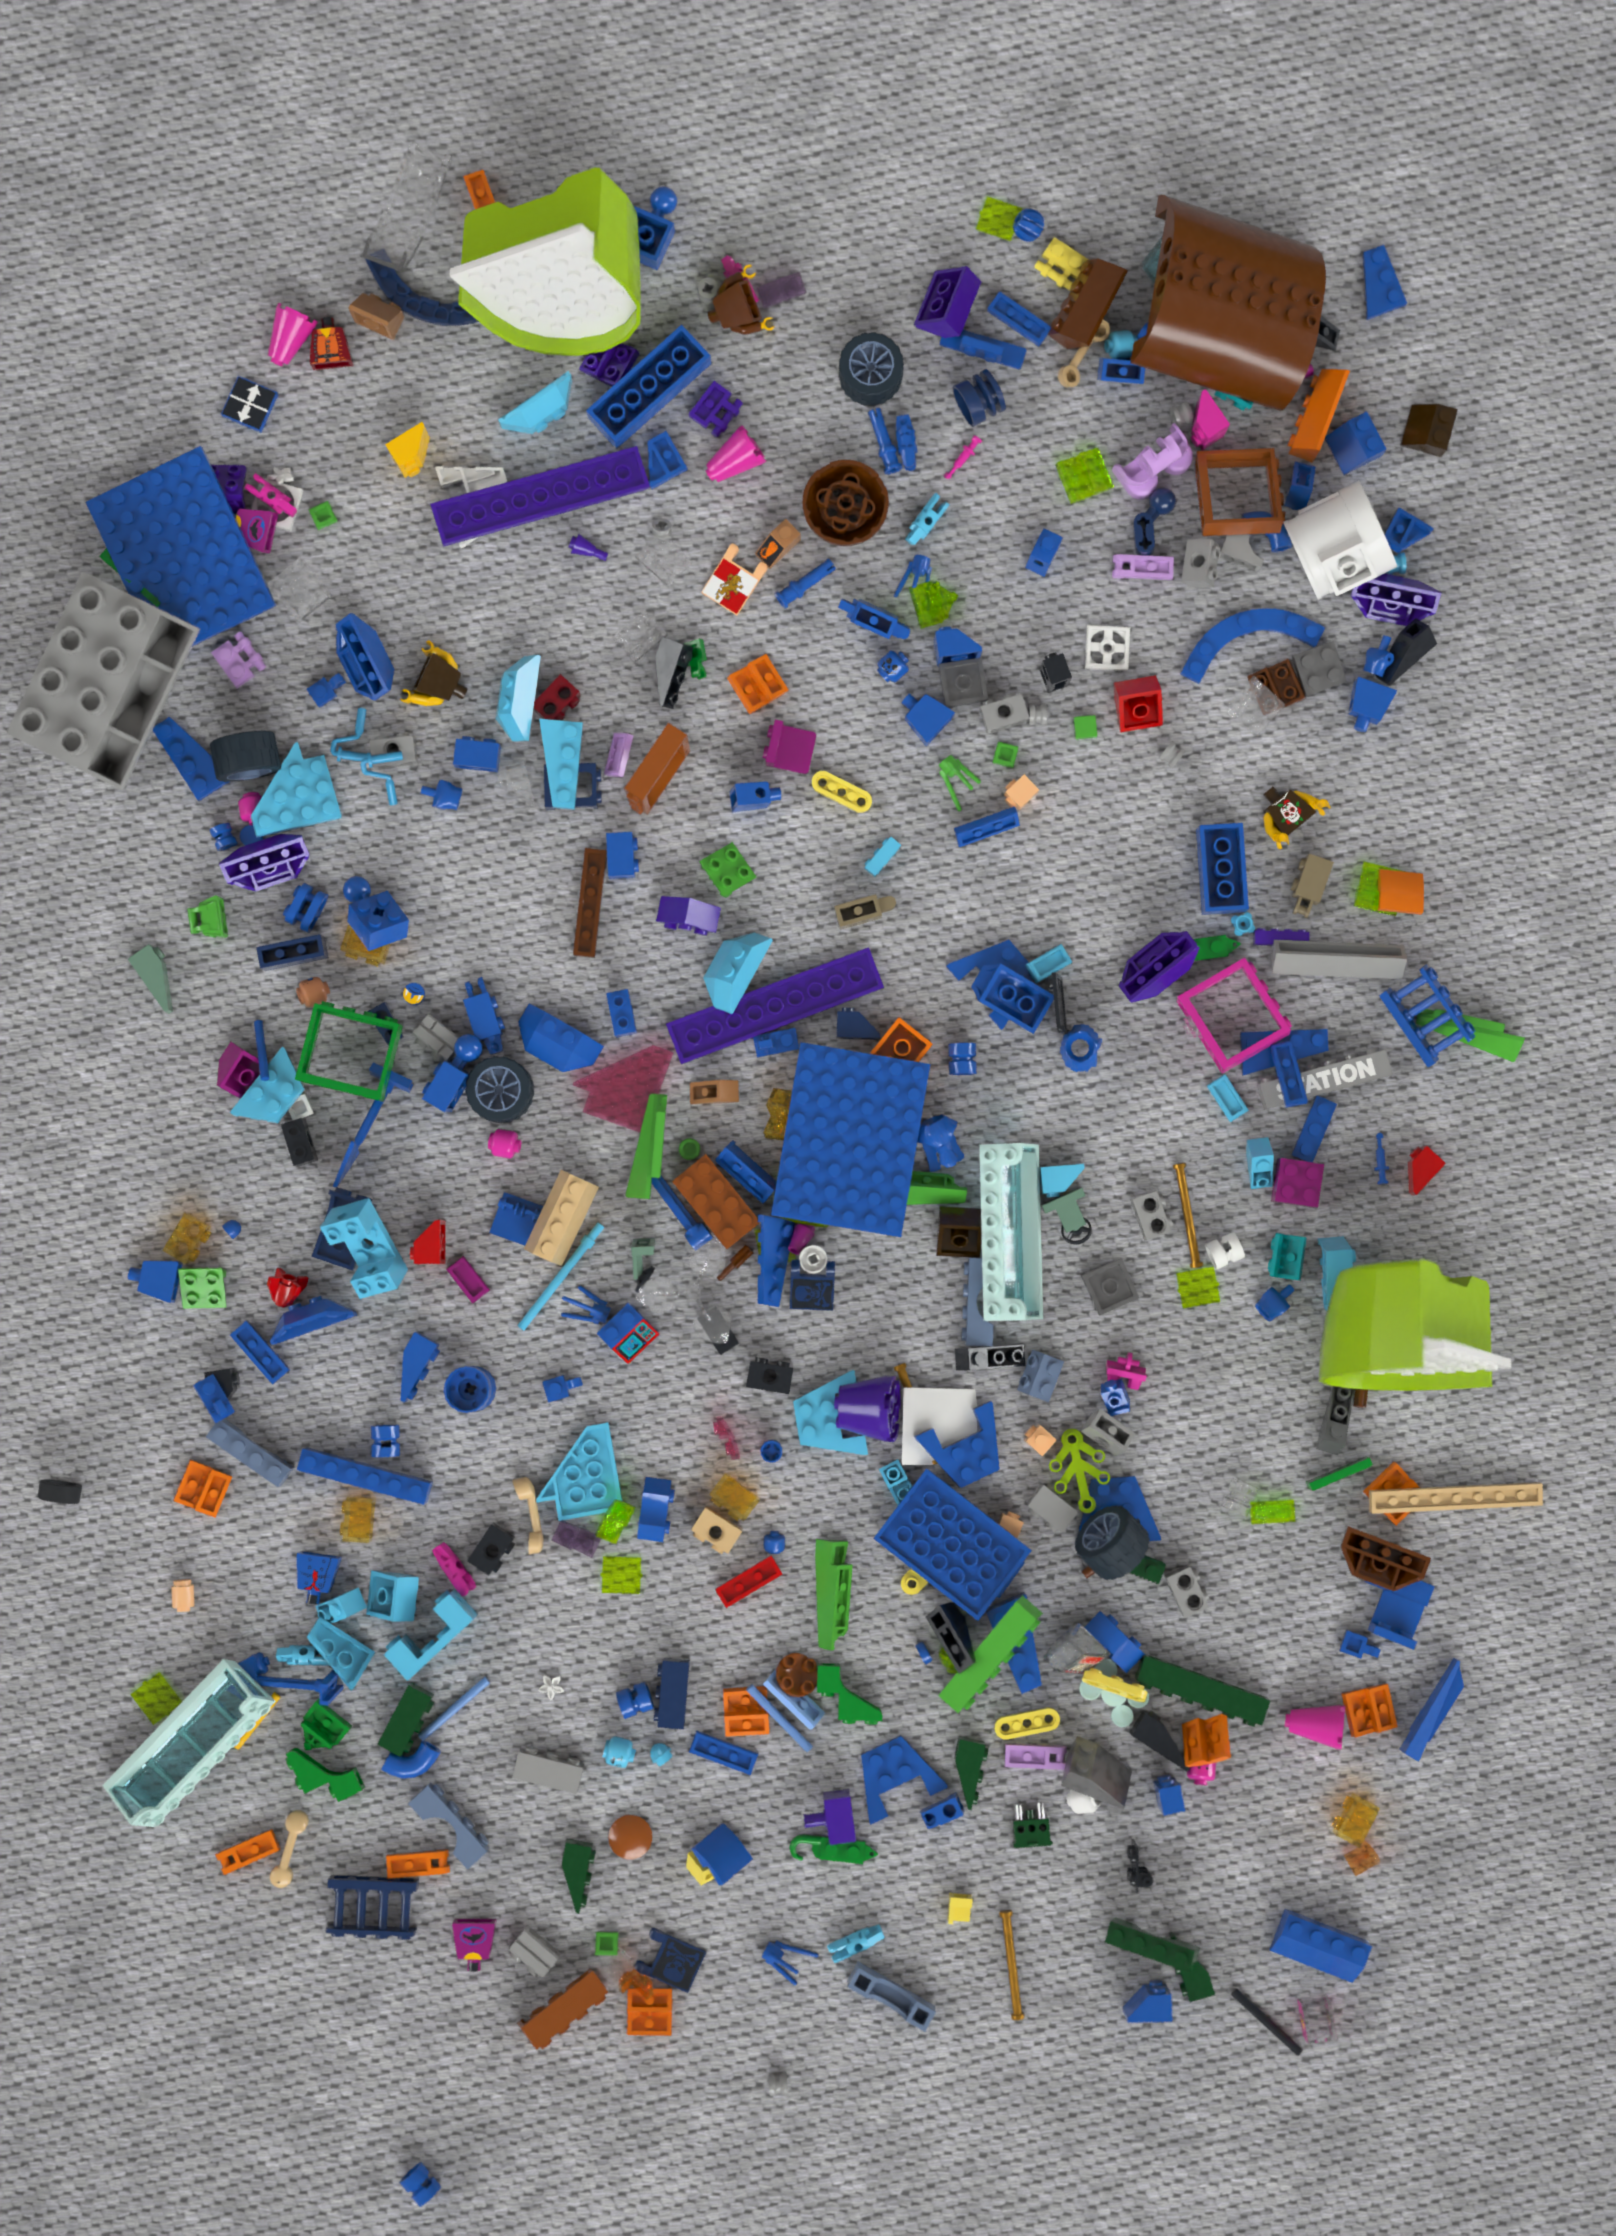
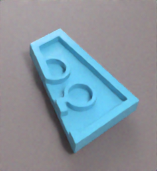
[307,1617,375,1691]

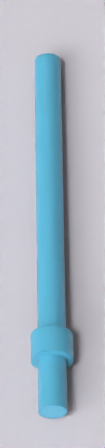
[517,1222,604,1330]

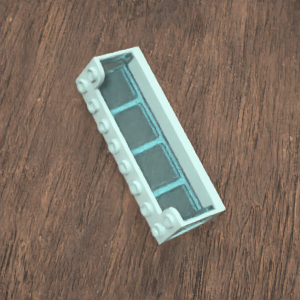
[979,1143,1043,1321]
[102,1659,276,1827]

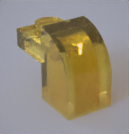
[763,1088,792,1141]

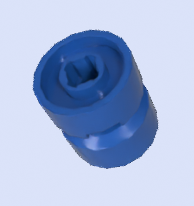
[948,1043,977,1075]
[371,1425,400,1457]
[616,1682,655,1719]
[399,2162,441,2207]

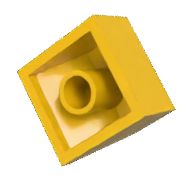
[385,422,430,478]

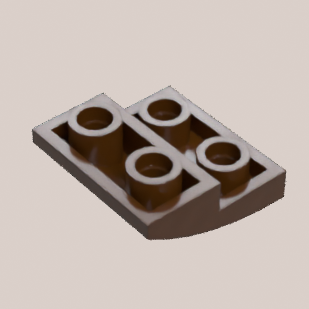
[1247,659,1306,716]

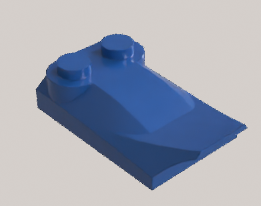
[971,963,1054,1034]

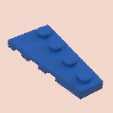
[152,717,229,801]
[1240,1029,1329,1076]
[758,1214,795,1307]

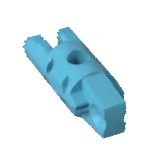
[905,492,949,545]
[276,1645,330,1666]
[827,1924,884,1963]

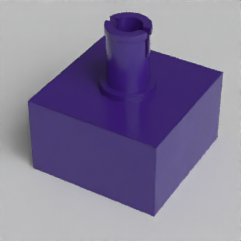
[803,1789,856,1845]

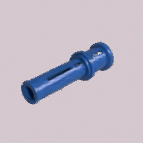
[868,408,903,475]
[774,558,836,609]

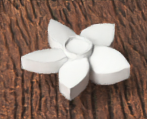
[267,467,293,485]
[538,1675,565,1700]

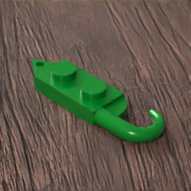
[1194,935,1241,961]
[789,1834,878,1864]

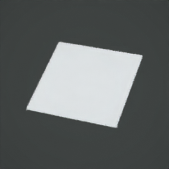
[902,1387,977,1465]

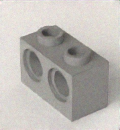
[1130,1191,1173,1241]
[1164,1565,1210,1618]

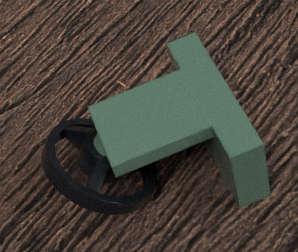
[1041,1187,1092,1245]
[631,1238,655,1293]

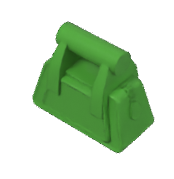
[187,895,228,938]

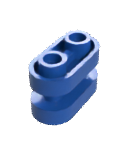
[283,883,328,933]

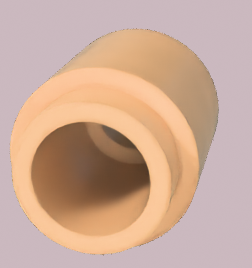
[171,1579,195,1612]

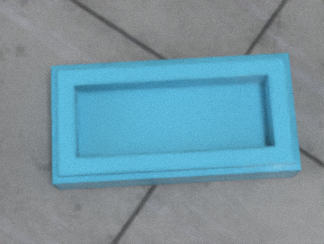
[1025,944,1072,984]
[1207,1074,1249,1122]

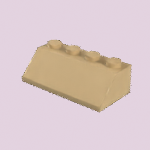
[524,1170,599,1266]

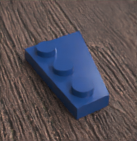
[1363,245,1407,320]

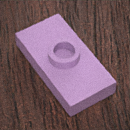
[604,733,633,777]

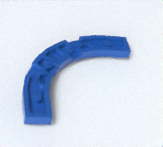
[1180,608,1325,684]

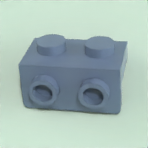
[1017,1350,1064,1402]

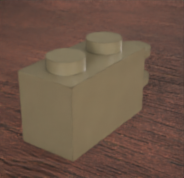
[1290,853,1334,919]
[834,894,896,930]

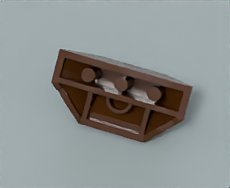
[1340,1526,1431,1591]

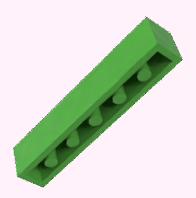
[938,1595,1043,1713]

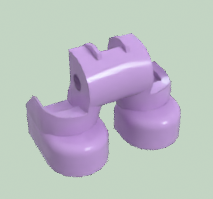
[1112,423,1193,500]

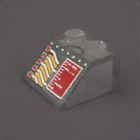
[1043,1623,1111,1674]

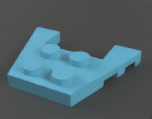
[793,1370,868,1455]

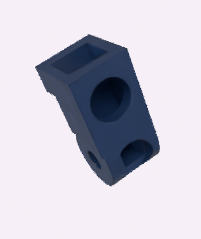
[367,1002,404,1046]

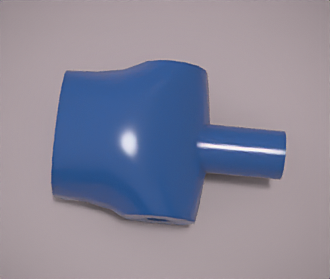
[1363,635,1394,677]
[421,780,463,810]
[1255,1285,1295,1322]

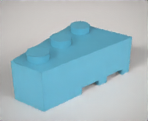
[1318,1236,1356,1311]

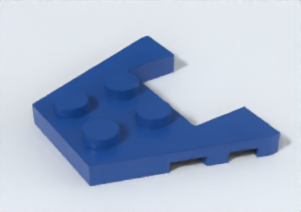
[946,940,1033,1030]
[914,1401,1000,1488]
[1075,1476,1161,1545]
[861,1735,948,1825]

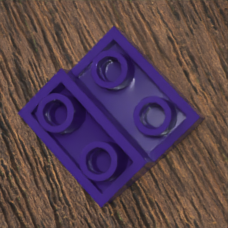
[579,343,639,387]

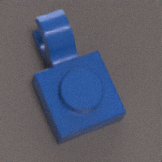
[306,673,346,708]
[542,1375,583,1403]
[1339,1630,1381,1659]

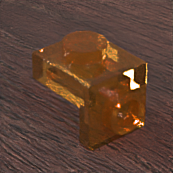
[618,1968,653,2000]

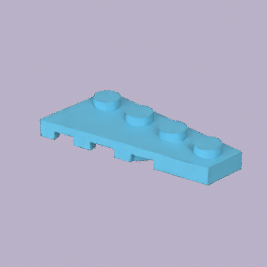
[539,719,583,810]

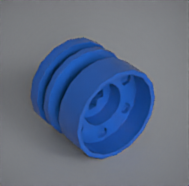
[444,1366,497,1413]

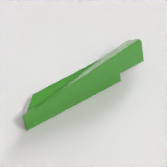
[1416,1009,1525,1062]
[625,1094,667,1199]
[907,1171,967,1205]
[815,1539,853,1651]

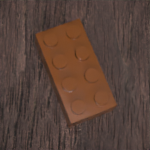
[672,1154,761,1250]

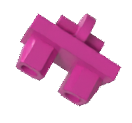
[1106,1352,1147,1390]

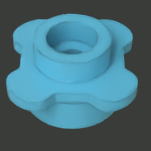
[1231,912,1255,936]

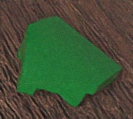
[301,1698,352,1750]

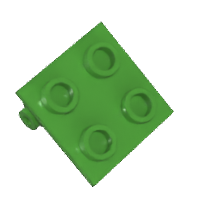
[699,842,757,898]
[178,1267,226,1309]

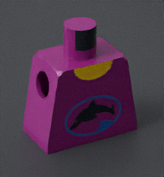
[235,509,279,554]
[452,1918,497,1972]

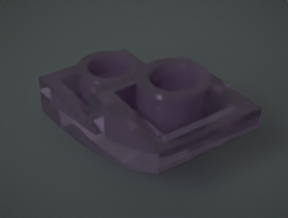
[757,272,807,309]
[551,1520,602,1558]

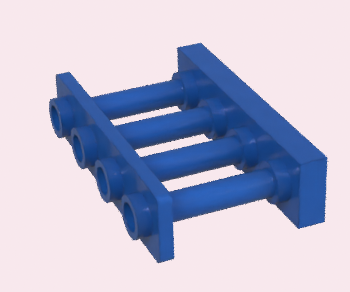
[1379,964,1475,1068]

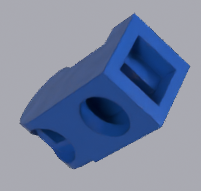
[920,1792,965,1829]

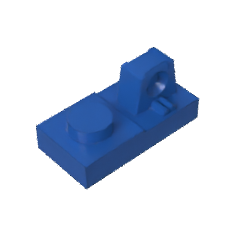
[753,1028,799,1058]
[193,1374,235,1424]

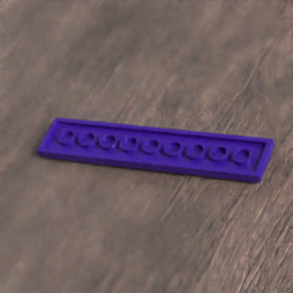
[430,446,650,547]
[666,947,884,1065]

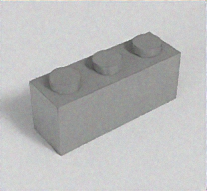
[512,1746,585,1794]

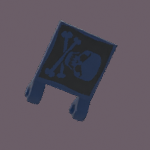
[790,1260,835,1311]
[634,1927,706,1993]

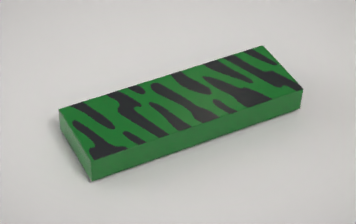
[1306,1456,1373,1491]

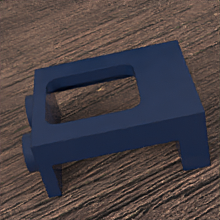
[544,763,602,811]

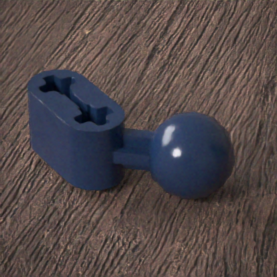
[1133,488,1176,556]

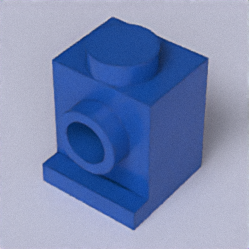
[1101,1378,1130,1416]

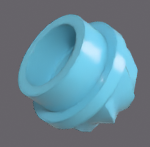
[650,1743,673,1767]

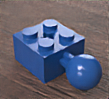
[634,186,677,271]
[343,876,409,951]
[422,1034,482,1112]

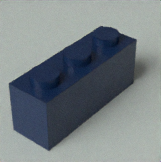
[256,934,329,971]
[654,1658,690,1730]

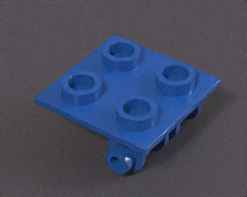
[489,1192,544,1246]

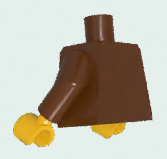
[708,265,775,335]

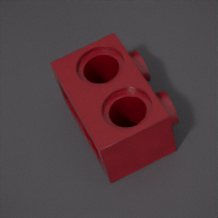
[533,674,581,721]

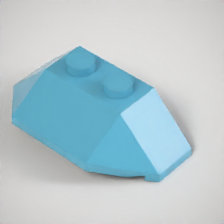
[498,371,572,434]
[495,655,541,742]
[703,933,773,1014]

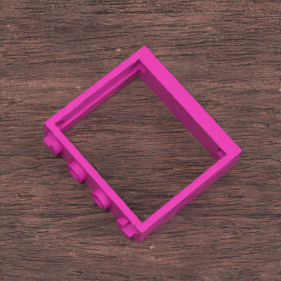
[1176,957,1292,1074]

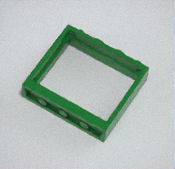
[295,1001,403,1102]

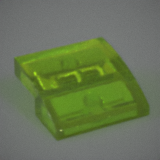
[1055,448,1114,504]
[1354,861,1405,917]

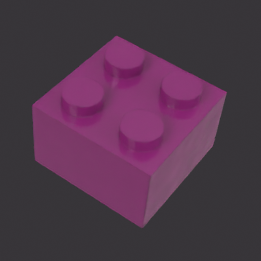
[1271,1158,1324,1208]

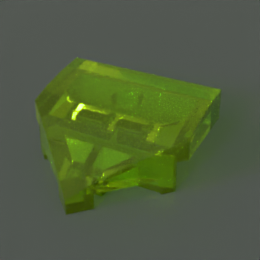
[909,581,959,629]

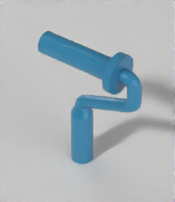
[330,708,368,762]
[360,751,403,805]

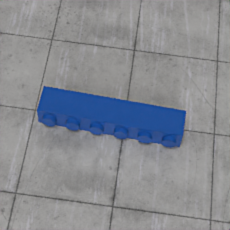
[297,1447,433,1505]

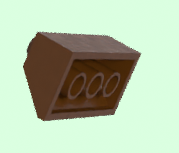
[1048,258,1128,349]

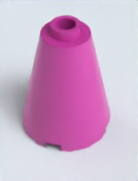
[268,302,318,367]
[705,425,767,482]
[1285,1705,1345,1750]

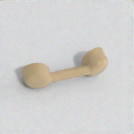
[1058,320,1110,387]
[512,1477,544,1555]
[270,1810,309,1888]

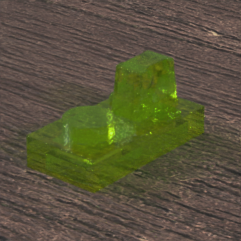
[1249,1499,1296,1524]

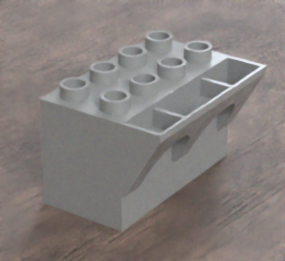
[6,571,200,791]

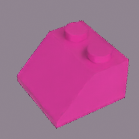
[1191,389,1230,451]

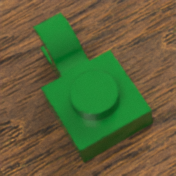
[683,638,707,680]

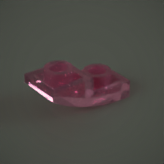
[713,1416,740,1460]

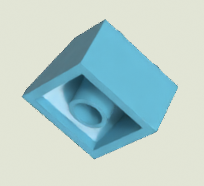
[366,1570,419,1622]

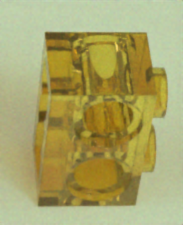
[162,1213,211,1264]

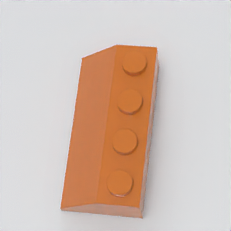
[1287,369,1350,463]

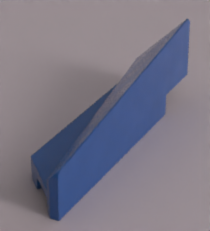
[1399,1658,1464,1762]

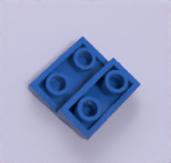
[692,1823,753,1885]

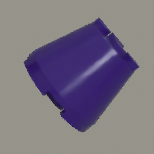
[834,1375,901,1442]

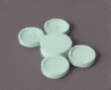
[1079,1658,1149,1727]

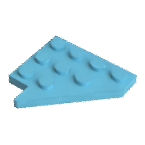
[251,742,342,838]
[536,1422,624,1521]

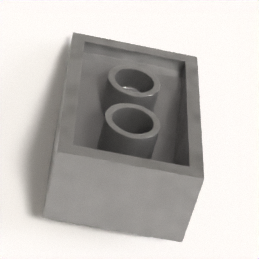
[1061,1736,1132,1809]

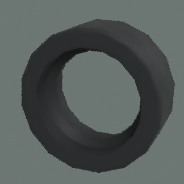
[37,1479,82,1504]

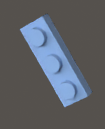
[763,1668,825,1730]

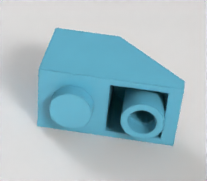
[1246,1137,1274,1189]
[315,1587,367,1624]

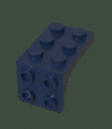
[311,1187,377,1271]

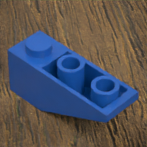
[400,1332,440,1402]

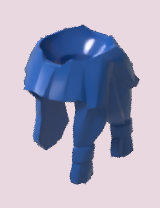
[1060,1024,1102,1072]
[917,1114,964,1172]

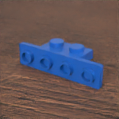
[939,329,1027,370]

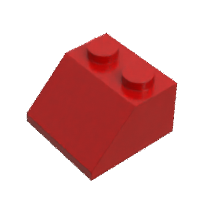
[1114,675,1163,732]
[410,1220,446,1264]

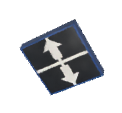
[221,376,279,433]

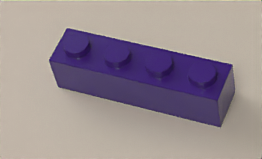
[1253,928,1310,946]

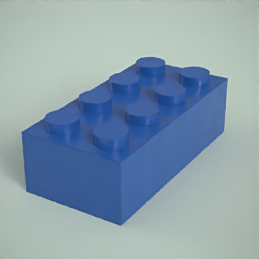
[1196,823,1249,915]

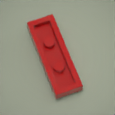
[715,1555,783,1608]

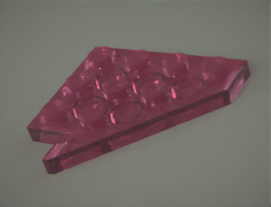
[573,1045,674,1133]

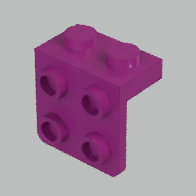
[762,719,816,774]

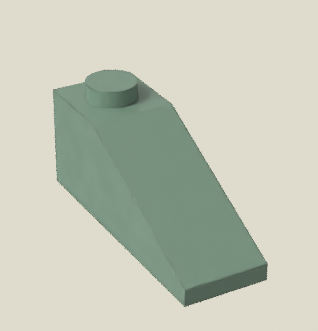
[128,944,173,1014]

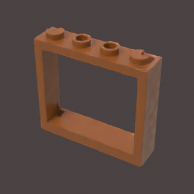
[1195,448,1286,536]
[624,723,690,815]

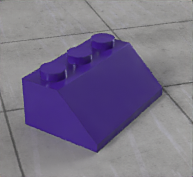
[914,266,982,338]

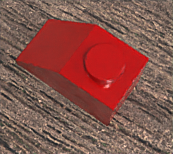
[1408,1146,1446,1196]

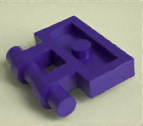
[688,381,743,438]

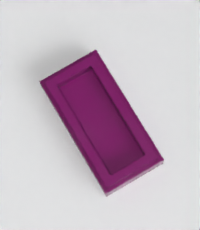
[446,1256,490,1304]

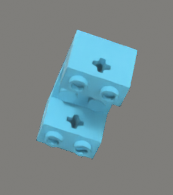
[320,1198,408,1299]
[384,1589,478,1681]

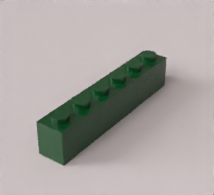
[1135,1653,1271,1727]

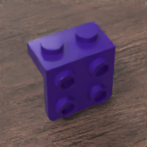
[211,464,247,514]

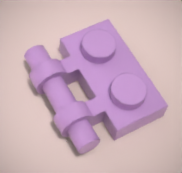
[211,632,266,688]

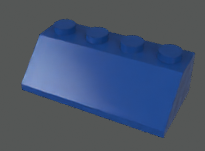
[1269,1909,1372,1983]

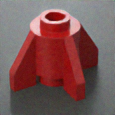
[267,1268,309,1308]

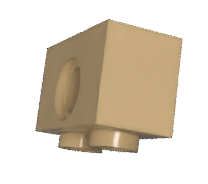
[691,1506,743,1554]

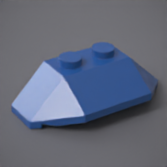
[336,613,395,701]
[518,1003,604,1072]
[270,1296,357,1345]

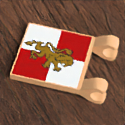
[701,543,768,615]

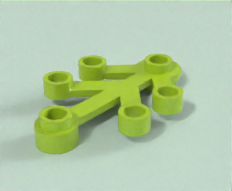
[1049,1429,1110,1513]

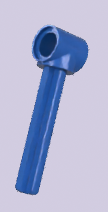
[652,1175,714,1251]

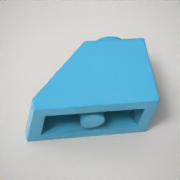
[1039,1164,1085,1198]

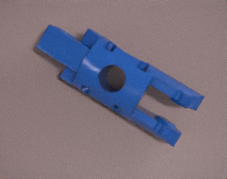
[896,414,918,472]

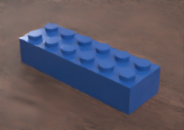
[586,324,711,449]

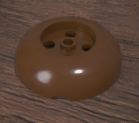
[802,459,889,547]

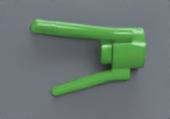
[939,755,981,811]

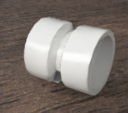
[1205,1232,1245,1270]
[799,1245,827,1274]

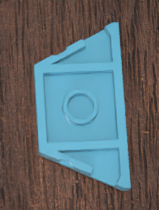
[230,1047,305,1124]

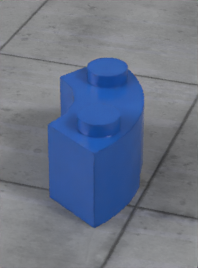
[637,1477,675,1542]
[1082,1611,1145,1673]

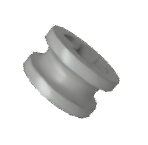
[652,519,671,540]

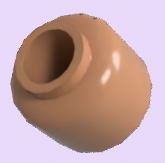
[296,977,330,1008]

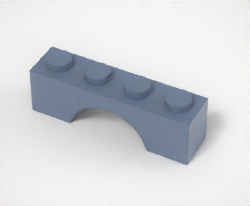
[961,1258,993,1346]
[206,1419,295,1487]
[408,1782,490,1870]
[847,1961,936,2032]

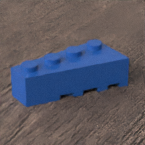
[986,1592,1042,1694]

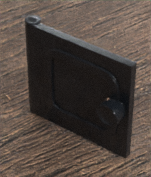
[1049,972,1070,1035]

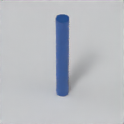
[254,1020,270,1081]

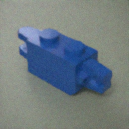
[838,598,911,640]
[463,977,505,1055]

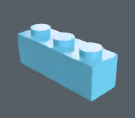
[865,837,901,877]

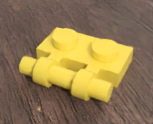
[1034,237,1089,291]

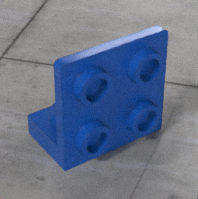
[1368,1590,1424,1650]

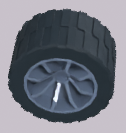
[839,332,904,406]
[210,730,281,782]
[465,1056,534,1124]
[1075,1505,1150,1580]

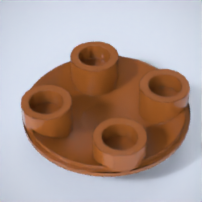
[776,1653,817,1697]
[608,1814,652,1860]

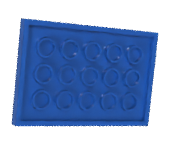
[873,1468,1032,1621]

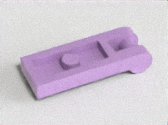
[1112,554,1174,580]
[1004,1743,1067,1770]

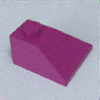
[217,1041,260,1099]

